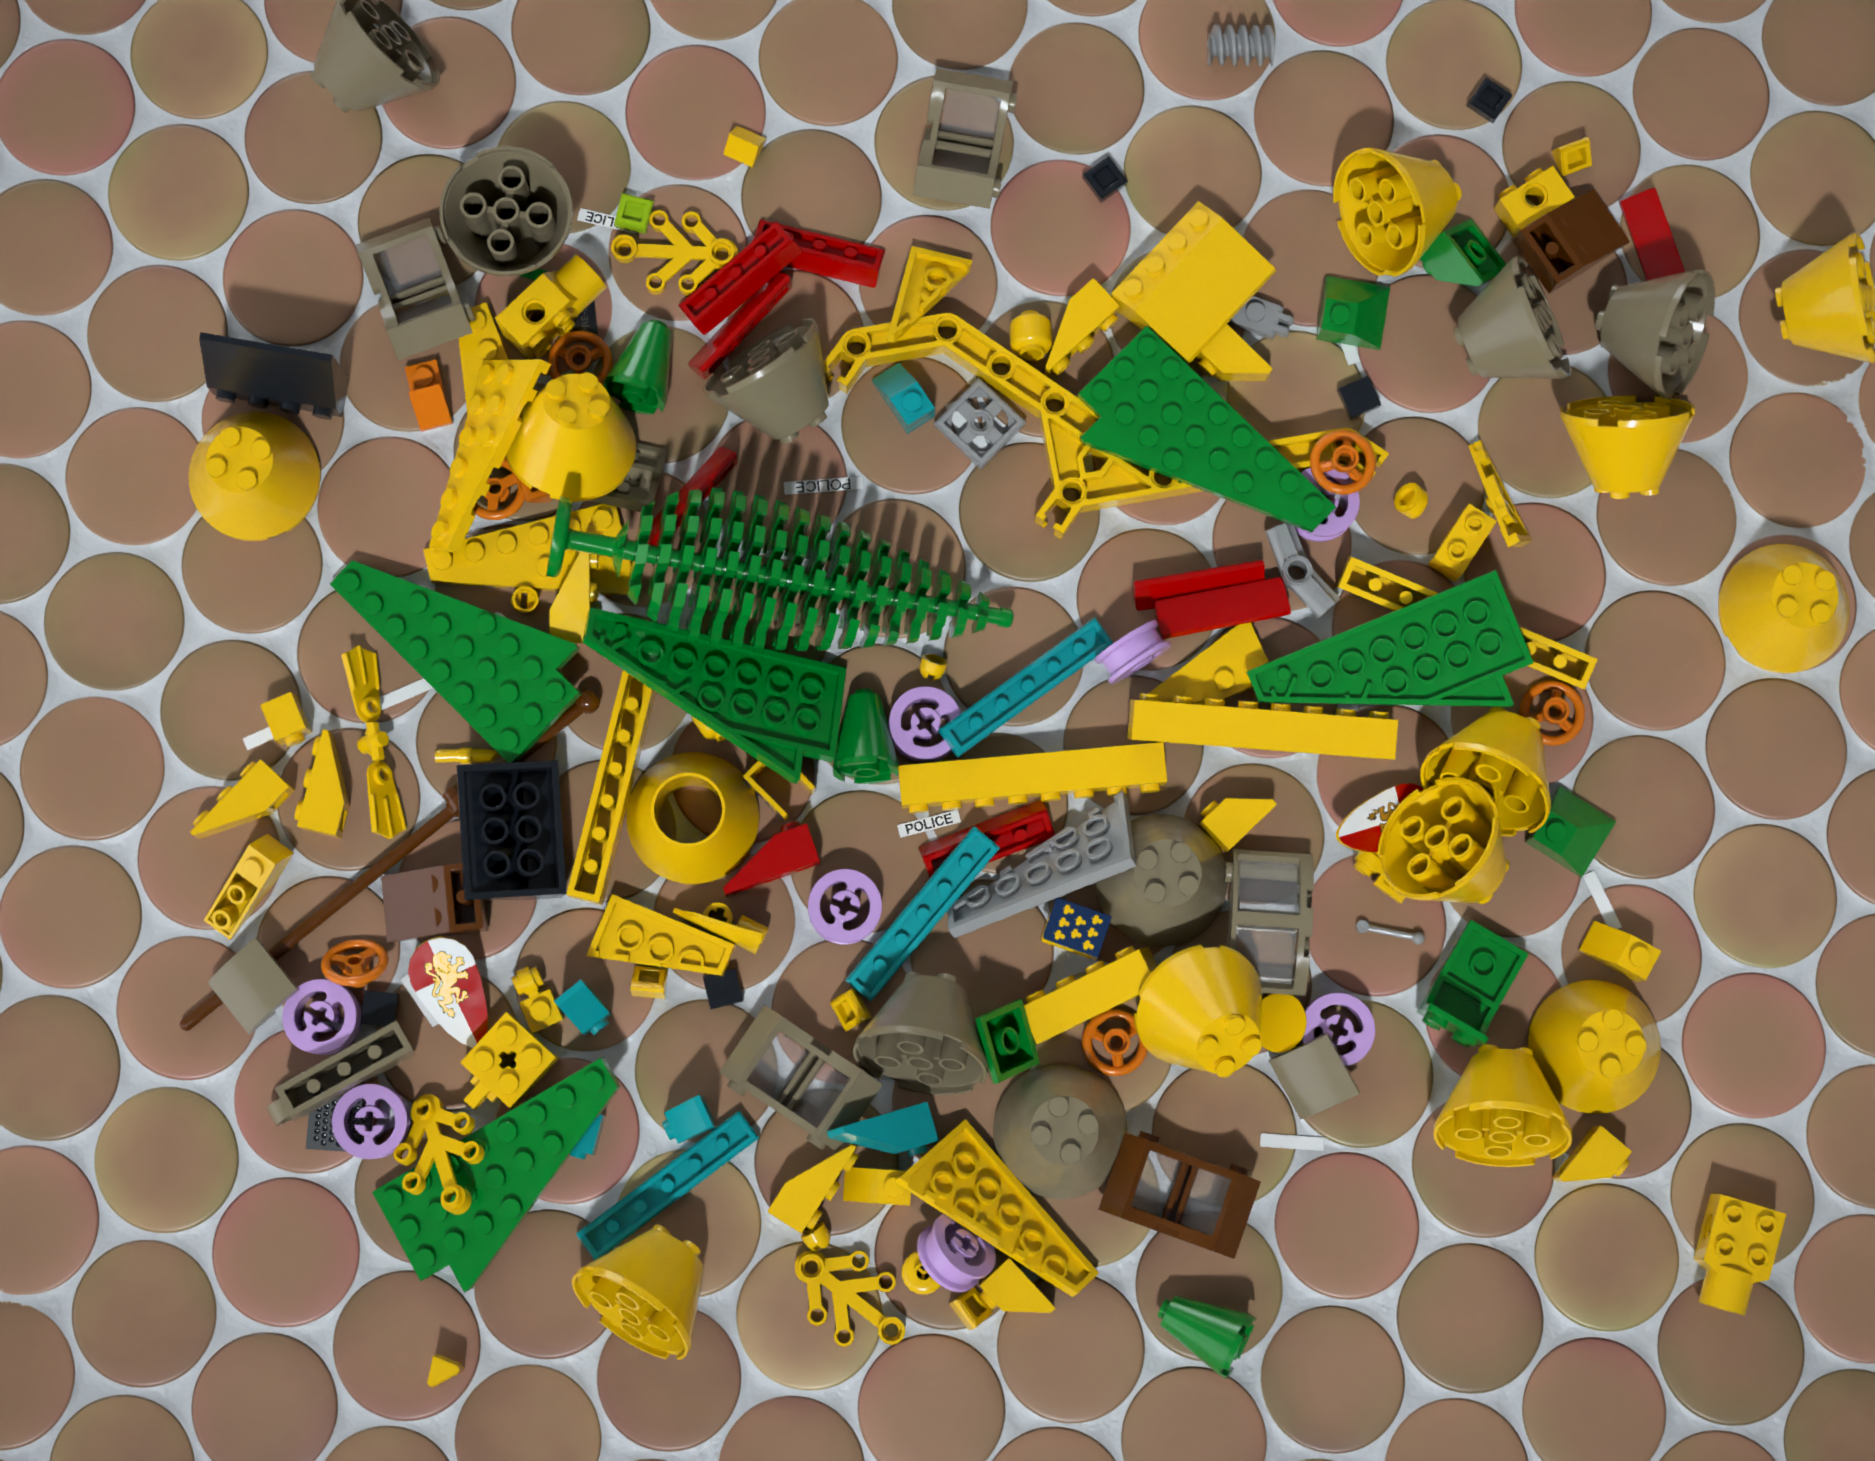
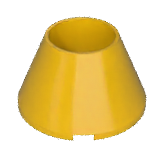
[626,752,759,885]

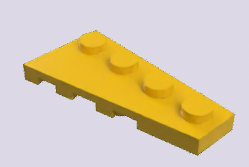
[1148,622,1269,705]

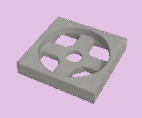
[934,378,1026,470]

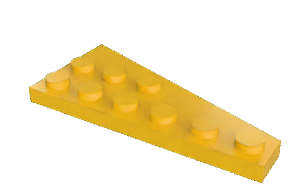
[429,359,551,552]
[423,504,631,595]
[895,1119,1099,1297]

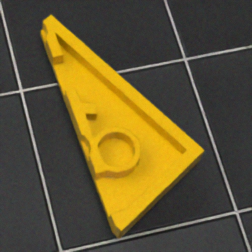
[887,246,972,343]
[1468,440,1532,547]

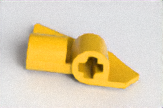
[673,902,769,955]

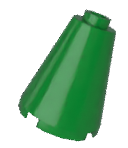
[603,319,672,415]
[832,688,899,784]
[1157,1295,1256,1379]

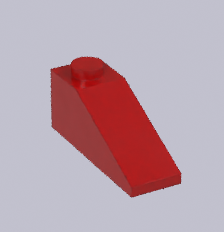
[723,821,821,897]

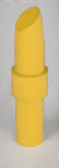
[435,747,499,764]

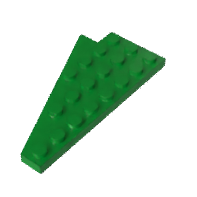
[1077,326,1336,533]
[330,560,582,763]
[1246,570,1534,707]
[582,607,846,784]
[372,1057,621,1293]

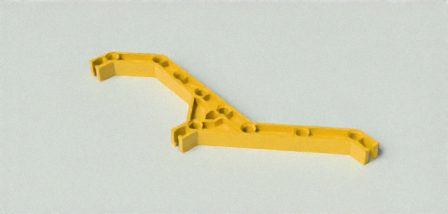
[823,313,1389,540]

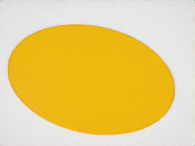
[1260,994,1307,1053]

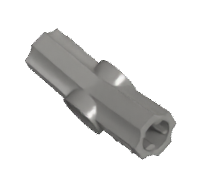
[1265,523,1340,619]

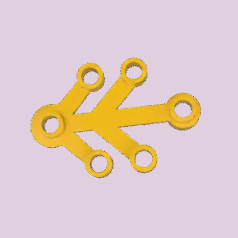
[611,210,738,296]
[393,1094,485,1215]
[794,1250,905,1347]

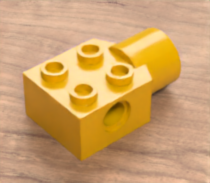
[495,254,607,360]
[1693,1194,1786,1316]

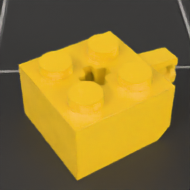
[460,1012,560,1110]

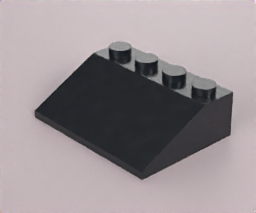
[199,332,350,420]
[456,760,567,900]

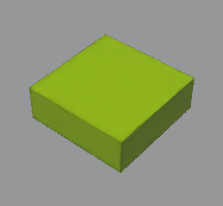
[614,193,654,234]

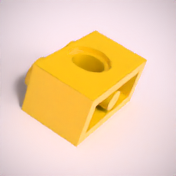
[1494,166,1575,239]
[1428,503,1497,582]

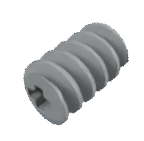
[1207,24,1275,67]

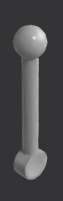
[1356,920,1425,944]

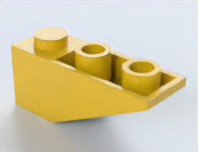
[1044,278,1120,378]
[550,552,599,643]
[294,729,350,839]
[190,759,295,839]
[204,833,294,940]
[767,1144,859,1234]

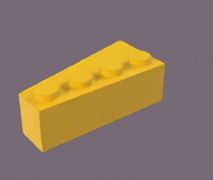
[1024,945,1158,1044]

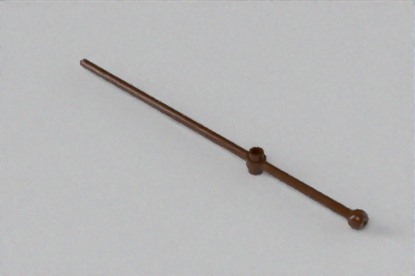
[180,688,601,1031]

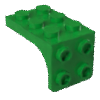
[1417,920,1529,1048]

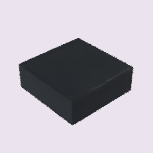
[1467,78,1512,124]
[1082,156,1128,203]
[1337,376,1381,420]
[703,969,744,1010]
[360,990,400,1027]

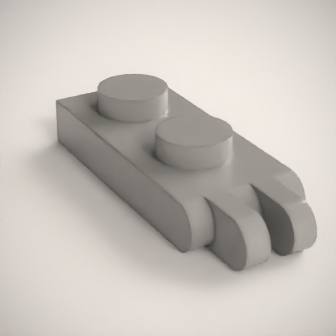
[1227,296,1294,339]

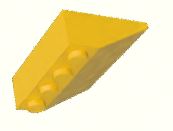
[1111,201,1276,364]

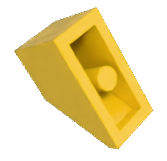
[1196,324,1273,381]
[1198,798,1277,853]
[1578,921,1661,983]
[1552,1125,1632,1182]
[843,1167,911,1206]
[979,1257,1056,1313]

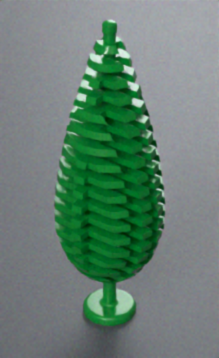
[546,488,1014,651]

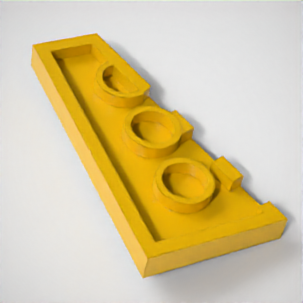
[458,302,509,415]
[586,894,736,976]

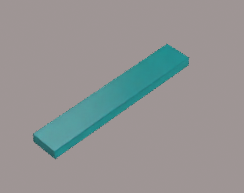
[938,618,1113,758]
[845,826,1000,1001]
[576,1111,759,1260]

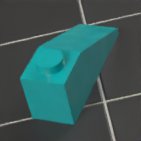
[827,1102,939,1157]

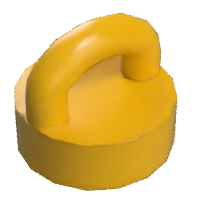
[1394,483,1428,519]

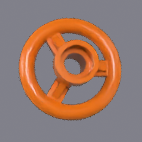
[548,331,613,385]
[1310,430,1376,495]
[473,457,525,520]
[1519,681,1585,746]
[321,939,389,988]
[1082,1009,1148,1076]

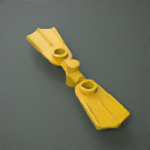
[341,645,407,839]

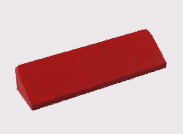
[1619,187,1685,280]
[752,219,885,288]
[678,221,802,335]
[688,272,792,380]
[634,446,738,545]
[1131,560,1265,611]
[1154,577,1291,639]
[918,800,1055,878]

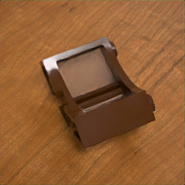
[1098,1131,1261,1259]

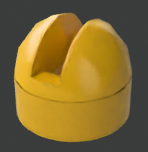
[511,586,539,614]
[919,653,948,681]
[801,1222,831,1252]

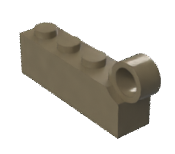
[266,1020,414,1126]

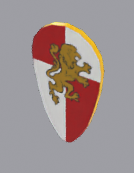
[1336,783,1424,853]
[408,936,488,1048]

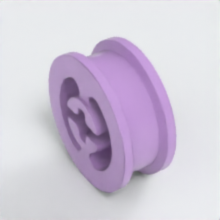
[1294,468,1360,542]
[1094,620,1172,685]
[889,687,961,763]
[808,869,882,945]
[282,979,362,1055]
[1300,993,1375,1066]
[332,1084,411,1159]
[917,1214,996,1292]

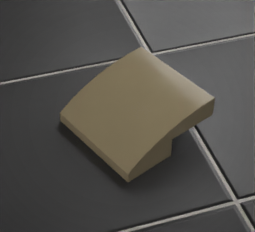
[590,443,668,512]
[207,937,299,1034]
[1269,1032,1360,1120]

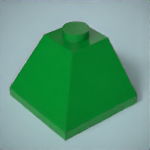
[1420,219,1506,287]
[1316,276,1390,350]
[1525,786,1616,877]
[975,999,1040,1084]

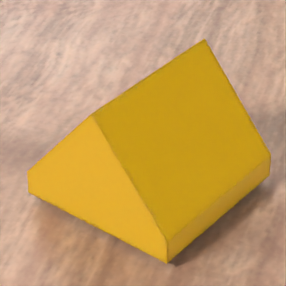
[723,126,766,168]
[1551,137,1592,176]
[630,966,668,999]
[830,988,872,1031]
[949,1287,993,1331]
[427,1354,465,1388]

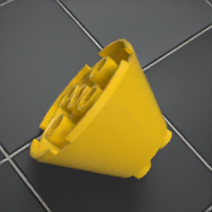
[1333,148,1462,277]
[1775,233,1875,364]
[506,372,636,502]
[1560,395,1695,499]
[188,412,321,541]
[1718,544,1850,674]
[1420,706,1551,837]
[1378,777,1509,904]
[1134,945,1262,1078]
[1528,980,1661,1114]
[1433,1045,1572,1167]
[572,1225,703,1360]

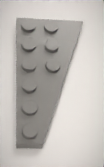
[947,790,1136,938]

